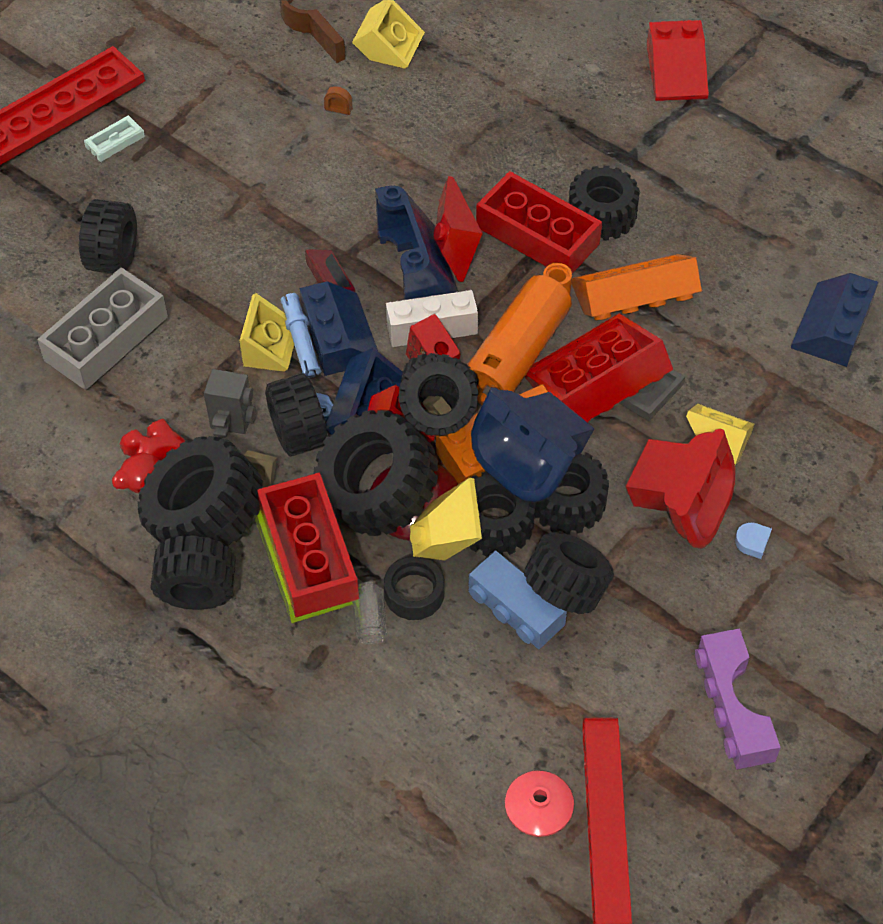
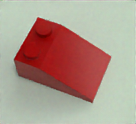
[646,20,708,101]

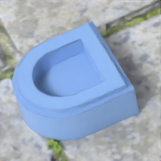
[735,523,772,559]

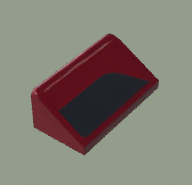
[305,249,355,292]

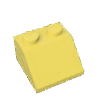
[352,0,425,68]

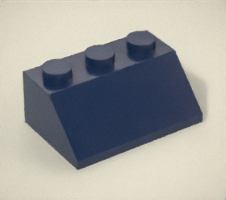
[791,273,879,367]
[299,281,378,376]
[326,348,403,454]

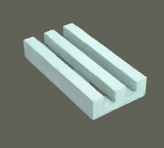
[84,116,145,162]

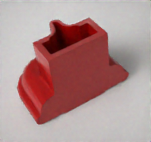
[625,429,736,549]

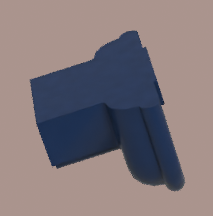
[471,388,594,502]

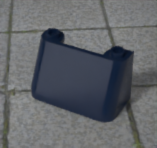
[375,185,458,300]

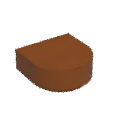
[324,86,353,115]

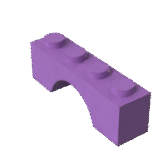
[695,628,781,770]

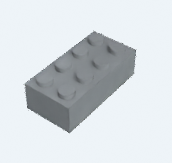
[37,267,168,390]

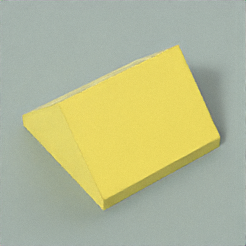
[240,293,294,372]

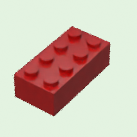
[476,171,602,274]
[257,472,359,618]

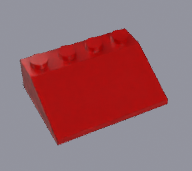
[525,313,673,423]

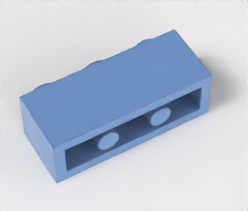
[469,550,567,649]

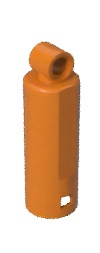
[468,263,572,405]

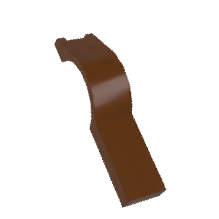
[280,0,345,63]

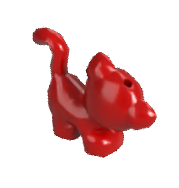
[112,419,185,494]

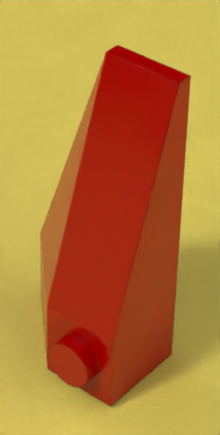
[434,176,483,282]

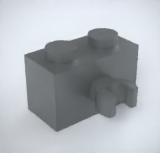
[204,369,256,438]

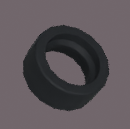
[384,556,444,620]

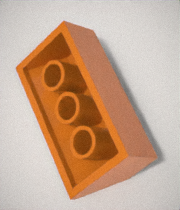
[571,254,702,320]

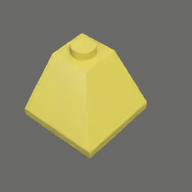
[686,404,755,465]
[410,478,482,561]

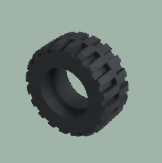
[313,410,438,536]
[138,436,263,547]

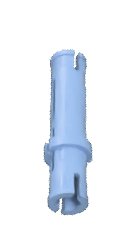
[280,293,321,378]

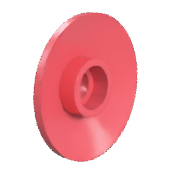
[505,771,574,837]

